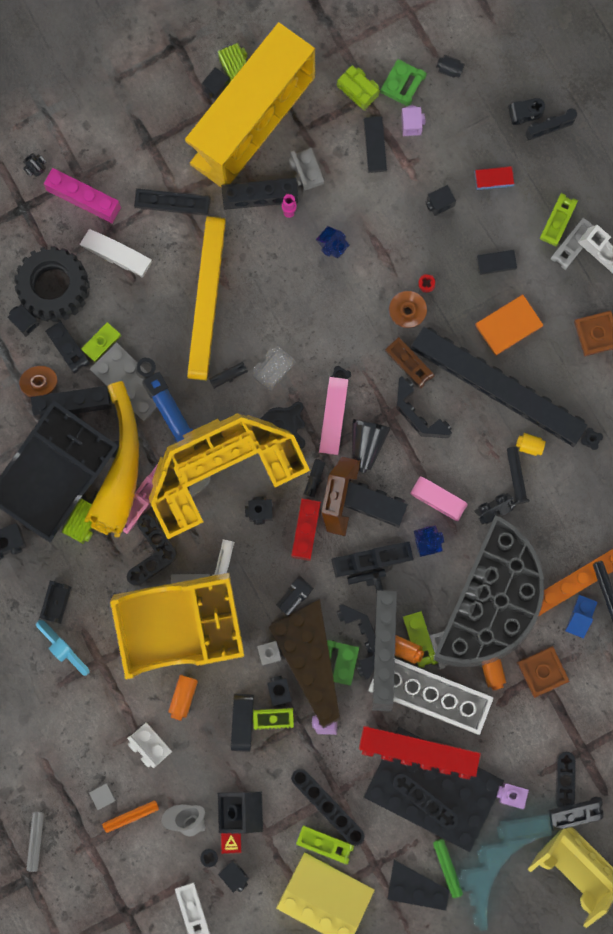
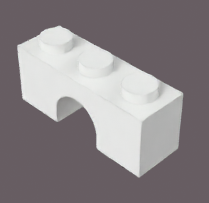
[578,225,613,273]

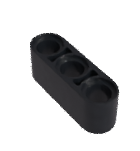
[231,693,254,752]

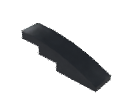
[331,541,414,578]

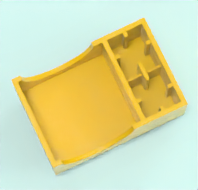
[110,573,244,679]

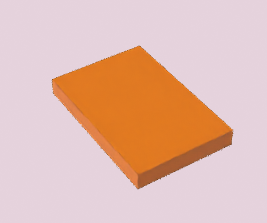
[475,295,544,356]

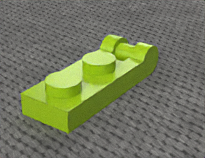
[540,193,578,247]
[403,611,438,669]
[296,825,354,865]

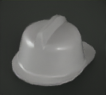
[161,805,206,836]

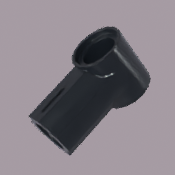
[276,576,314,616]

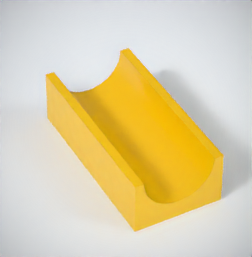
[185,22,315,187]

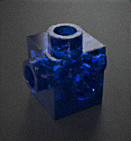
[315,226,350,259]
[413,525,445,557]

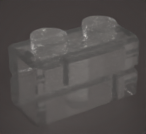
[253,346,295,392]

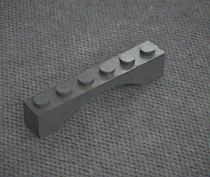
[372,590,397,712]

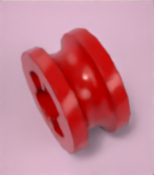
[418,274,435,293]

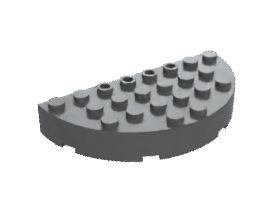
[434,515,544,667]

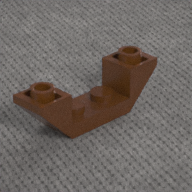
[321,457,360,536]

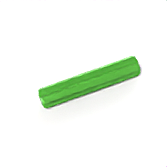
[433,839,463,898]

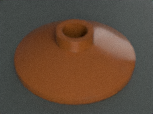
[389,291,427,328]
[19,366,58,397]

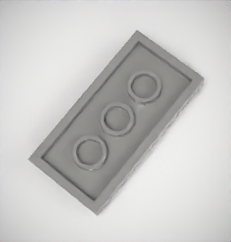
[90,342,158,422]

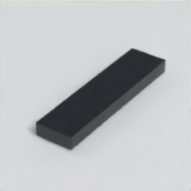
[134,188,211,216]

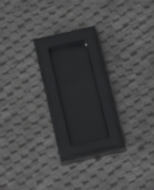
[477,250,517,275]

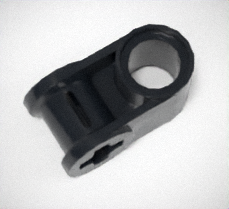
[508,98,545,125]

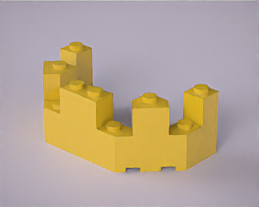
[149,413,310,539]

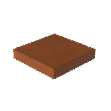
[574,310,613,357]
[517,646,570,698]

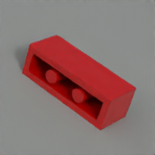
[291,499,321,561]

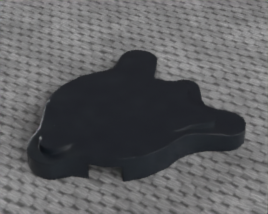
[260,401,306,449]

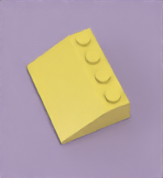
[276,852,375,934]

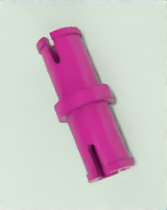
[282,194,297,218]

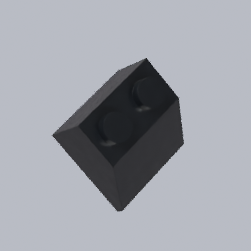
[218,792,263,834]

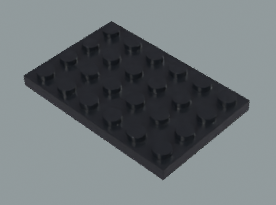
[363,726,505,852]

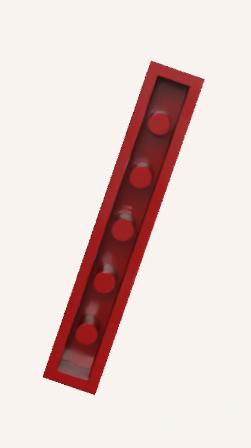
[358,726,481,780]

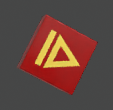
[221,833,242,854]

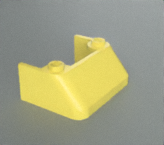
[528,827,613,928]

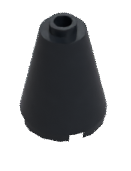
[352,419,391,473]

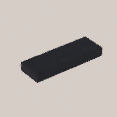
[364,116,387,173]

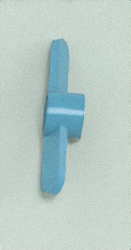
[36,620,89,676]

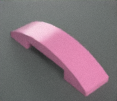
[319,377,348,455]

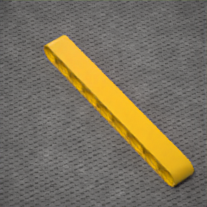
[188,216,226,381]

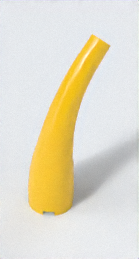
[85,381,139,537]

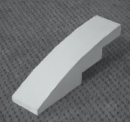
[80,229,152,277]

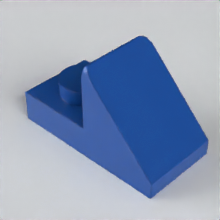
[565,595,598,638]

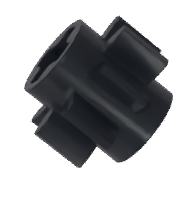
[23,153,46,177]

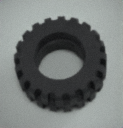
[14,246,90,322]

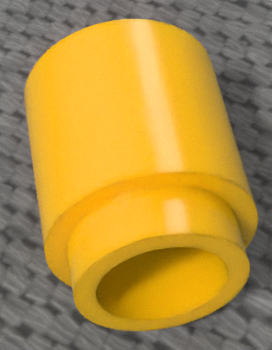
[516,433,546,456]

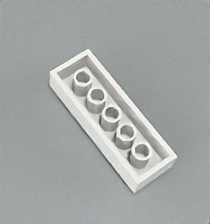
[368,659,493,735]

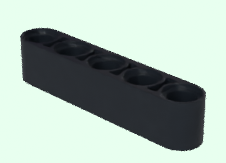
[291,769,365,846]

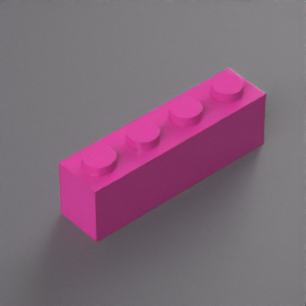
[44,168,121,224]

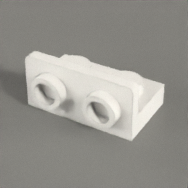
[127,722,172,768]

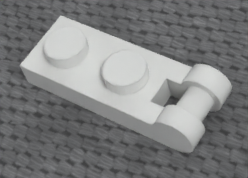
[175,882,210,934]

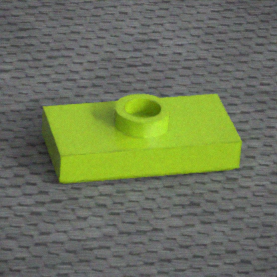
[81,322,121,363]

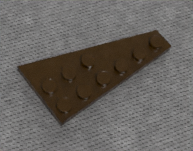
[269,599,341,729]

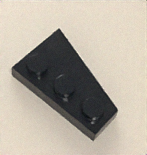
[387,859,449,911]

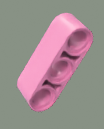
[410,477,468,521]

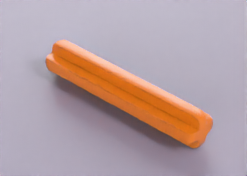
[102,801,159,833]

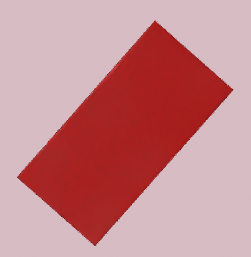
[474,166,514,190]

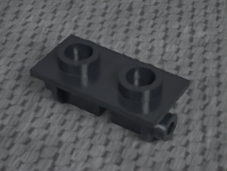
[474,493,516,525]

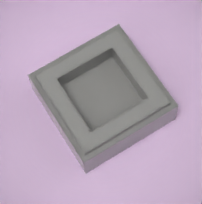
[89,783,116,810]

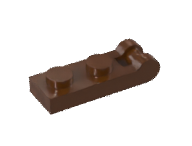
[385,337,435,389]

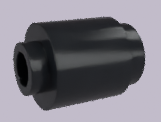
[436,54,465,78]

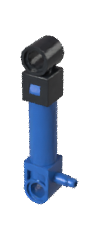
[135,358,193,443]

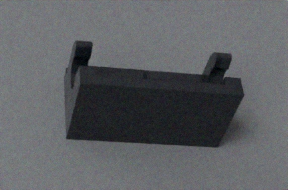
[39,580,72,624]

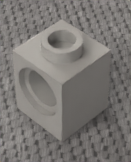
[257,641,281,666]

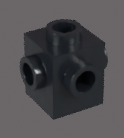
[245,497,273,525]

